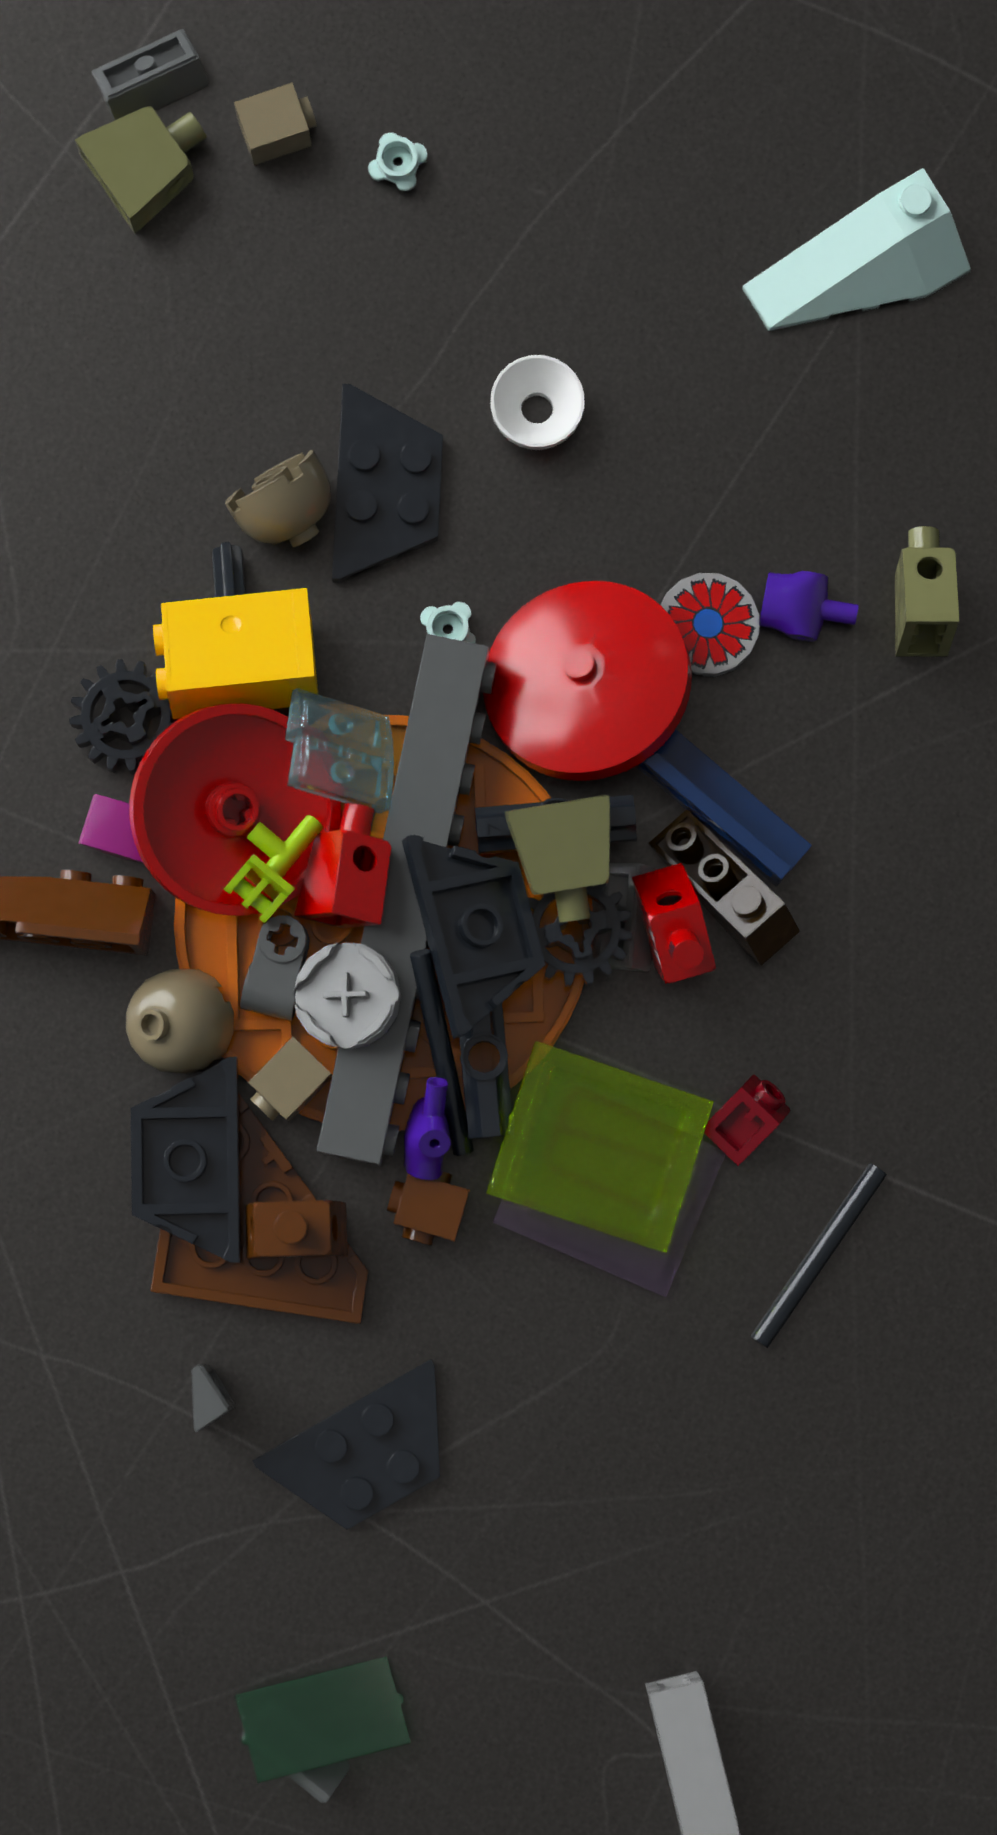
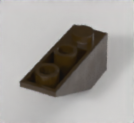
[649,809,800,966]

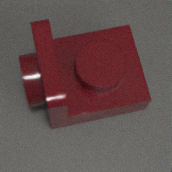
[700,1074,791,1166]

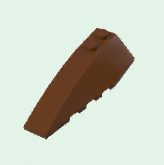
[0,870,156,956]

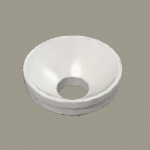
[491,355,584,450]

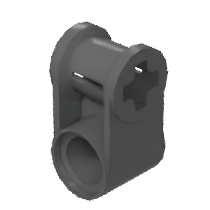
[240,915,310,1021]

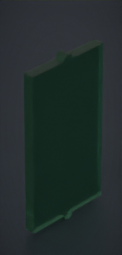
[235,1656,411,1784]

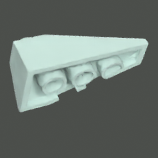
[742,168,971,331]

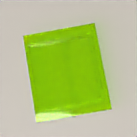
[486,1041,714,1253]

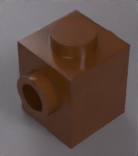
[387,1172,470,1246]

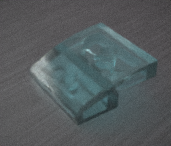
[285,688,394,813]

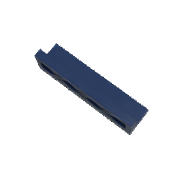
[636,729,812,887]

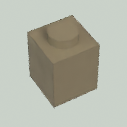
[234,83,317,165]
[248,1037,333,1122]

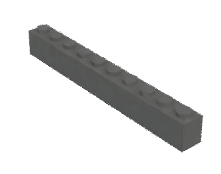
[317,634,497,1166]

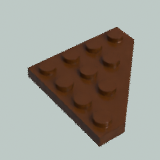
[150,1092,369,1324]

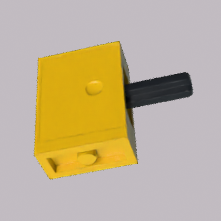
[153,542,319,719]

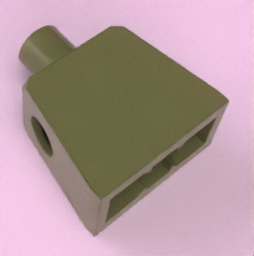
[75,106,207,233]
[895,526,959,657]
[505,795,610,922]

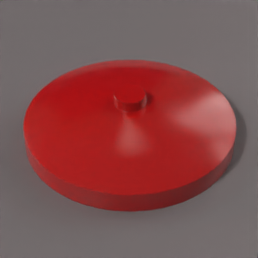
[483,581,692,781]
[129,704,341,916]

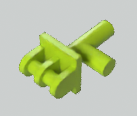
[224,815,323,924]

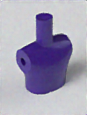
[759,571,859,642]
[404,1077,450,1180]

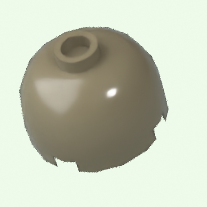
[225,450,331,547]
[126,969,234,1074]

